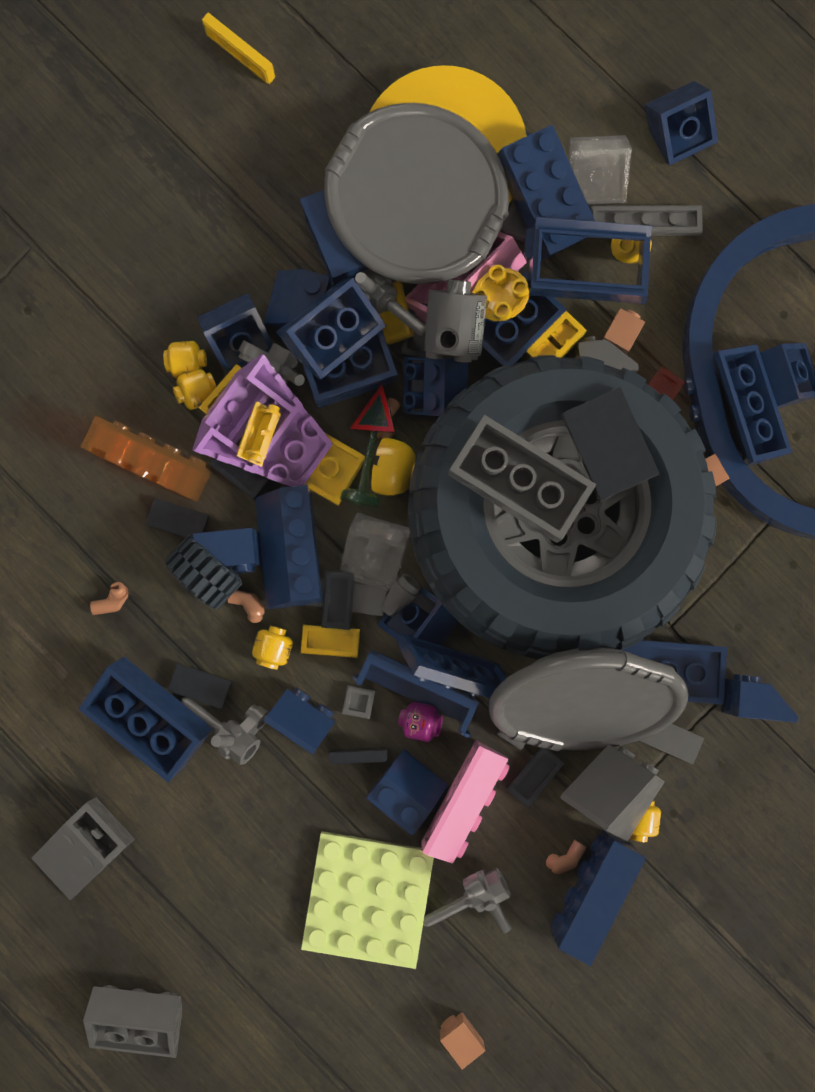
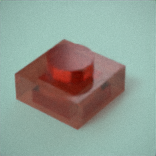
[648,366,685,400]

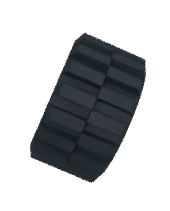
[164,535,242,609]

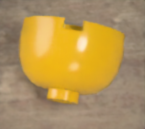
[371,437,416,496]

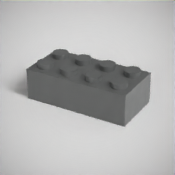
[448,415,596,543]

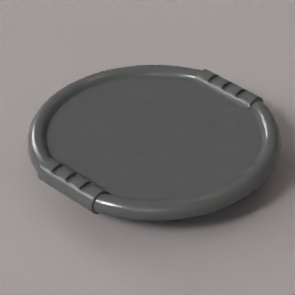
[324,103,509,284]
[489,648,688,752]

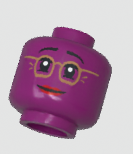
[398,702,443,742]

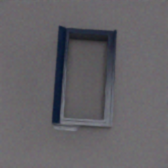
[524,217,653,304]
[352,650,479,738]

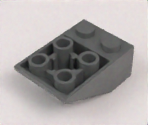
[32,797,135,901]

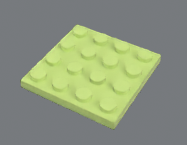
[301,831,434,969]

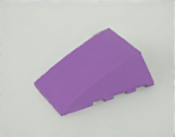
[193,353,333,487]

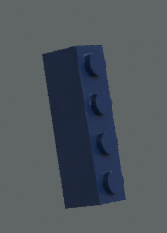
[714,344,792,466]
[255,484,323,609]

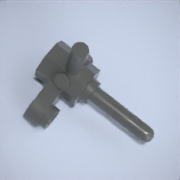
[355,269,426,336]
[238,340,305,386]
[180,697,270,765]
[423,868,512,934]

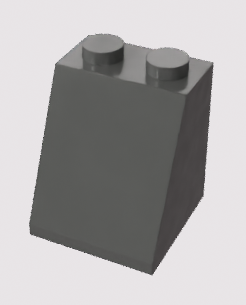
[560,745,665,841]

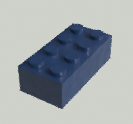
[497,124,595,260]
[79,657,213,783]
[550,830,646,966]

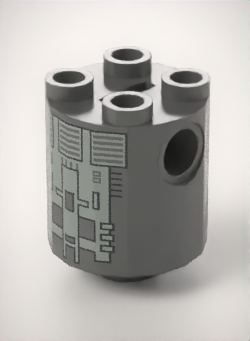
[424,280,487,362]

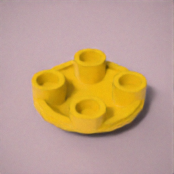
[472,265,529,321]

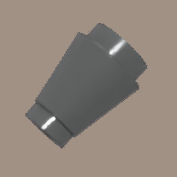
[381,574,421,617]

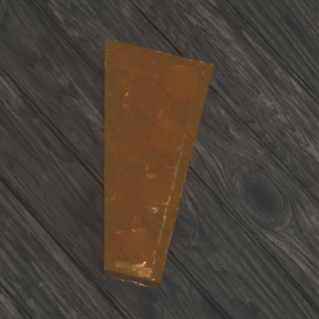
[81,416,211,502]

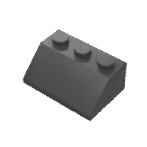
[83,985,182,1058]

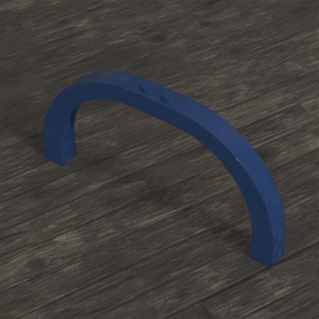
[682,204,815,540]

